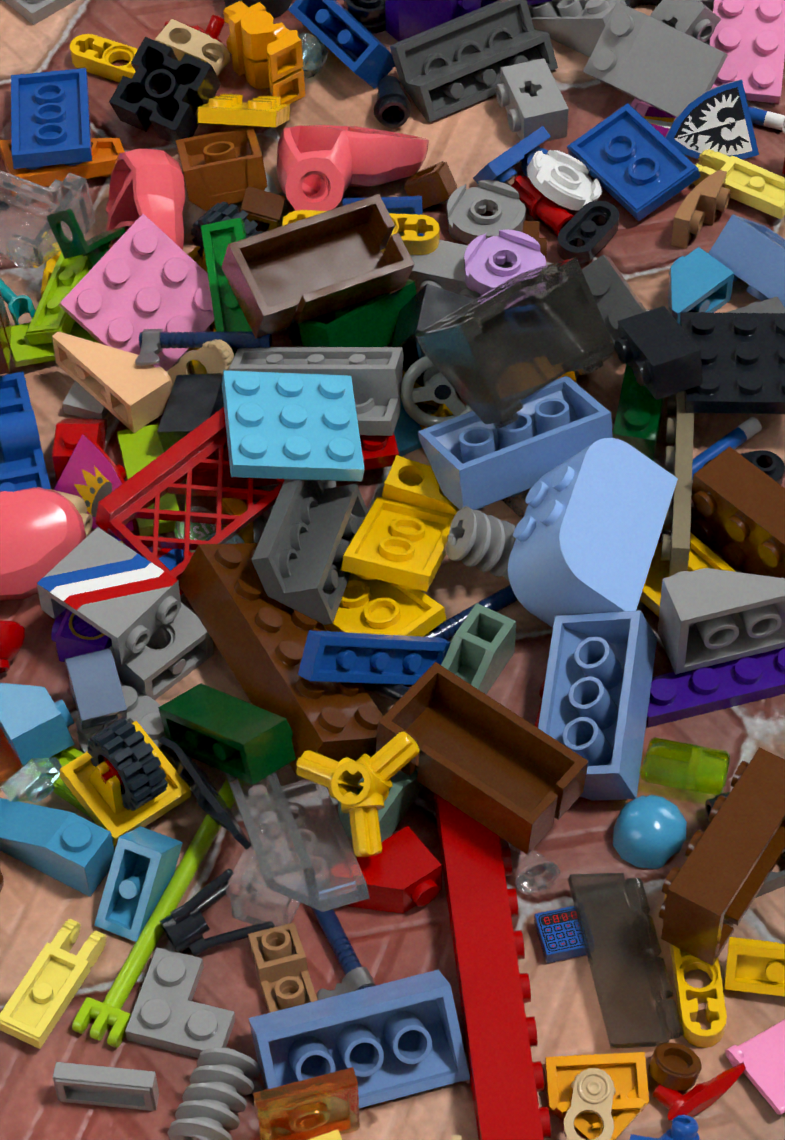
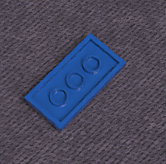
[11,68,92,170]

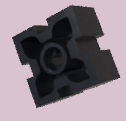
[109,37,221,145]

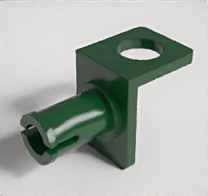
[47,208,125,268]

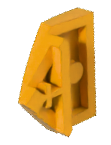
[544,1052,649,1140]

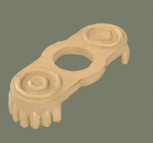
[166,339,234,391]
[563,1068,616,1140]

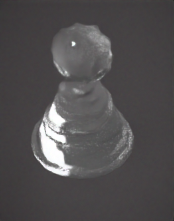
[508,842,560,895]

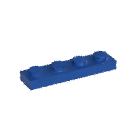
[298,630,451,685]

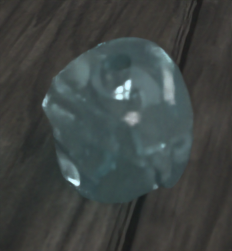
[298,33,328,78]

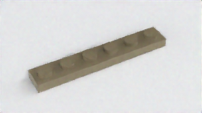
[661,391,694,577]

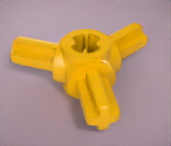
[296,731,420,857]

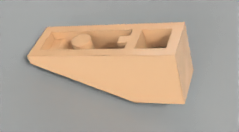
[52,331,173,433]

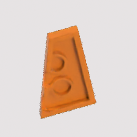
[0,138,125,193]

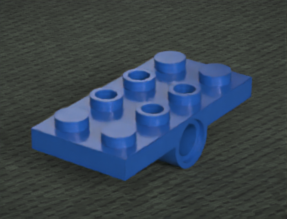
[0,371,51,492]

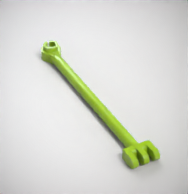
[72,773,249,1048]

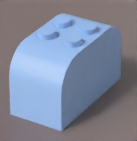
[508,438,678,628]

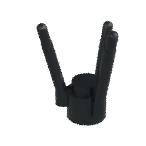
[159,868,275,957]

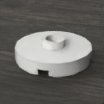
[527,150,602,211]

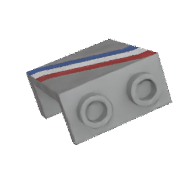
[37,527,181,665]

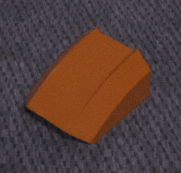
[176,126,268,212]

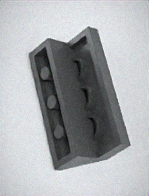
[390,0,558,122]
[252,479,368,625]

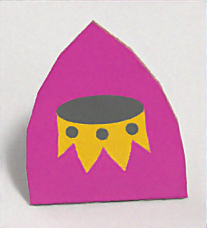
[54,433,137,533]

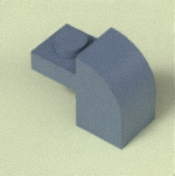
[65,648,127,729]

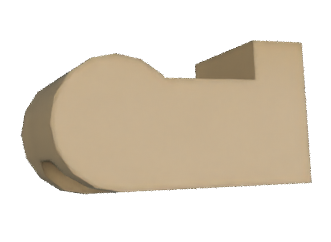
[155,19,230,77]

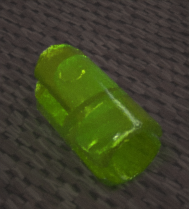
[640,737,730,795]

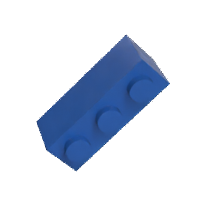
[288,0,395,89]

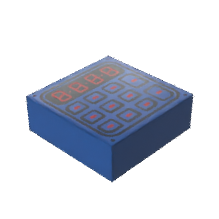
[534,904,594,963]

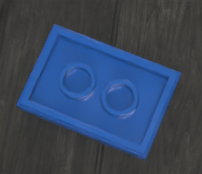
[567,103,700,221]

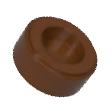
[649,1043,702,1091]

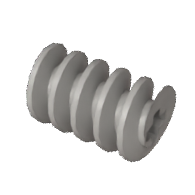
[447,506,516,581]
[167,1047,261,1140]

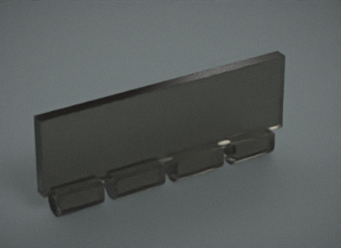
[568,873,684,1049]

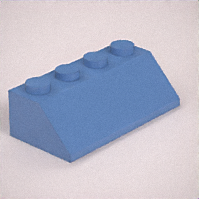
[708,214,785,307]
[418,376,613,510]
[538,610,657,801]
[248,969,470,1130]

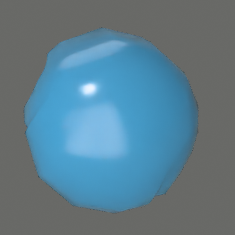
[613,794,687,869]

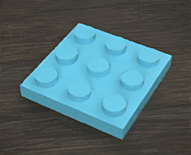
[222,370,365,481]

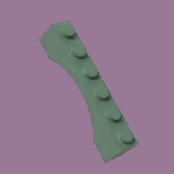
[338,603,516,842]

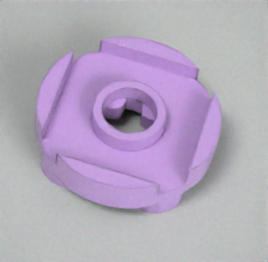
[464,229,546,305]

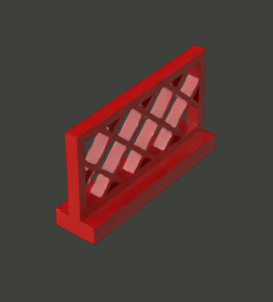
[95,407,285,580]

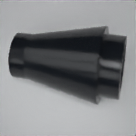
[374,76,412,128]

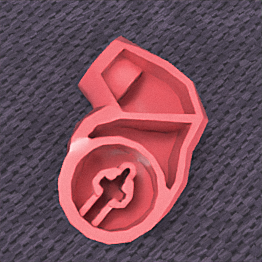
[277,125,429,211]
[106,149,186,250]
[0,487,86,601]

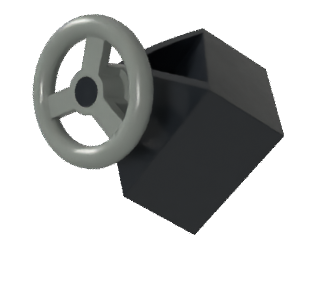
[392,284,505,428]

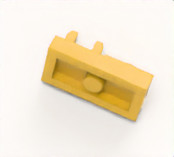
[724,937,785,997]

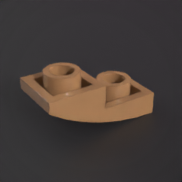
[671,170,731,249]
[248,922,318,1013]

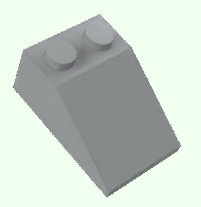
[583,2,728,117]
[658,568,785,674]

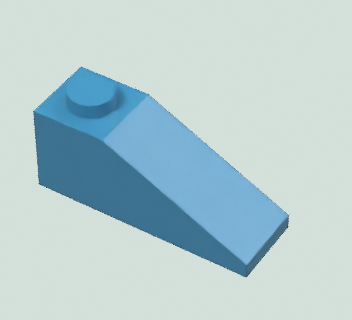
[0,798,114,897]

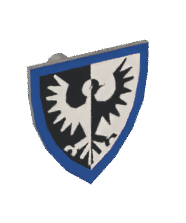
[665,79,759,159]

